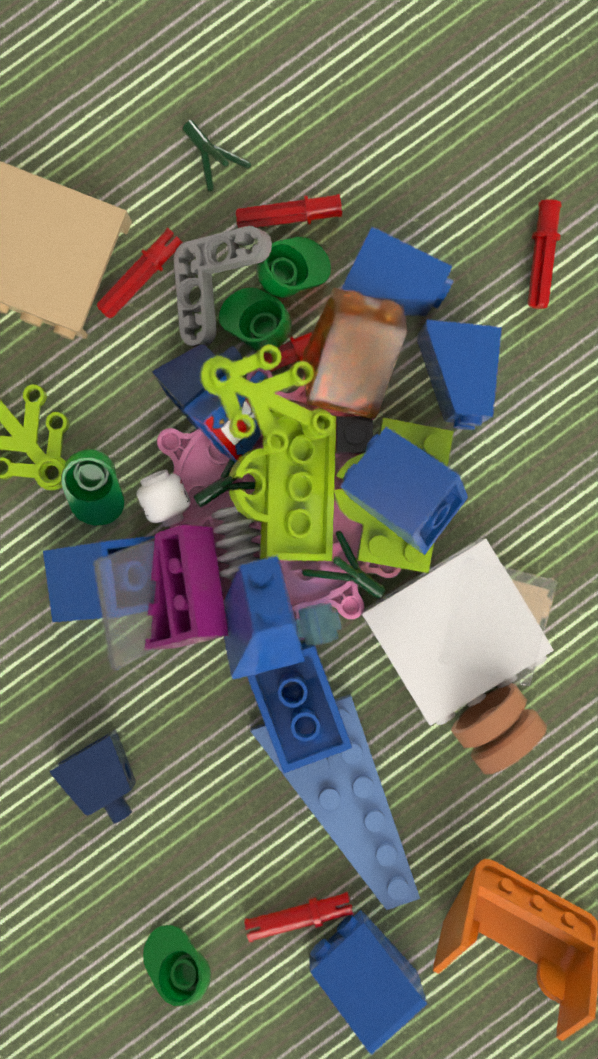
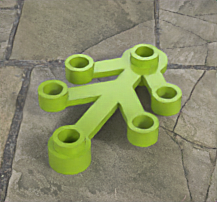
[200,345,334,454]
[0,384,70,491]

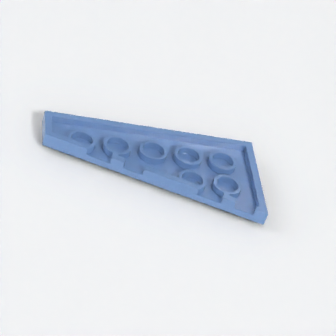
[250,694,420,910]

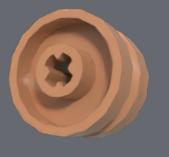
[451,683,547,774]

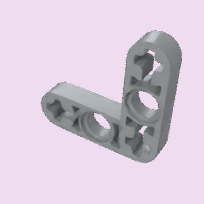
[174,226,272,347]

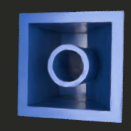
[335,227,453,316]
[417,320,502,430]
[340,427,468,555]
[43,536,156,622]
[224,556,305,680]
[309,910,427,1055]

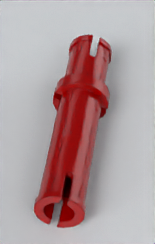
[244,891,354,943]

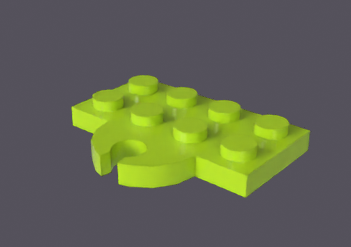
[229,410,336,561]
[334,418,454,573]

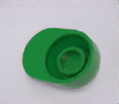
[256,237,331,298]
[219,287,292,353]
[61,449,125,526]
[143,925,211,1006]

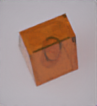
[303,288,407,419]

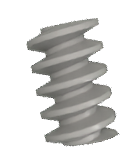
[212,507,261,582]

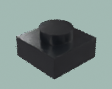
[336,416,373,454]

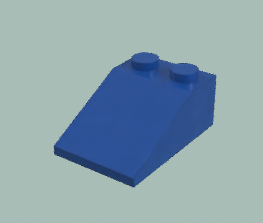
[247,639,353,774]

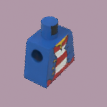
[183,371,268,462]

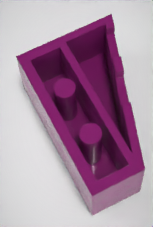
[144,525,229,650]

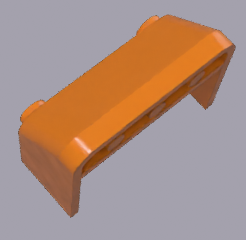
[432,859,598,1041]

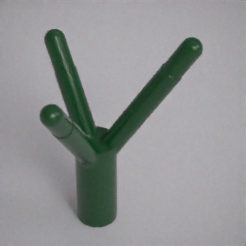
[182,120,251,192]
[194,459,256,508]
[302,531,386,599]

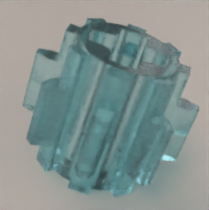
[295,602,342,646]

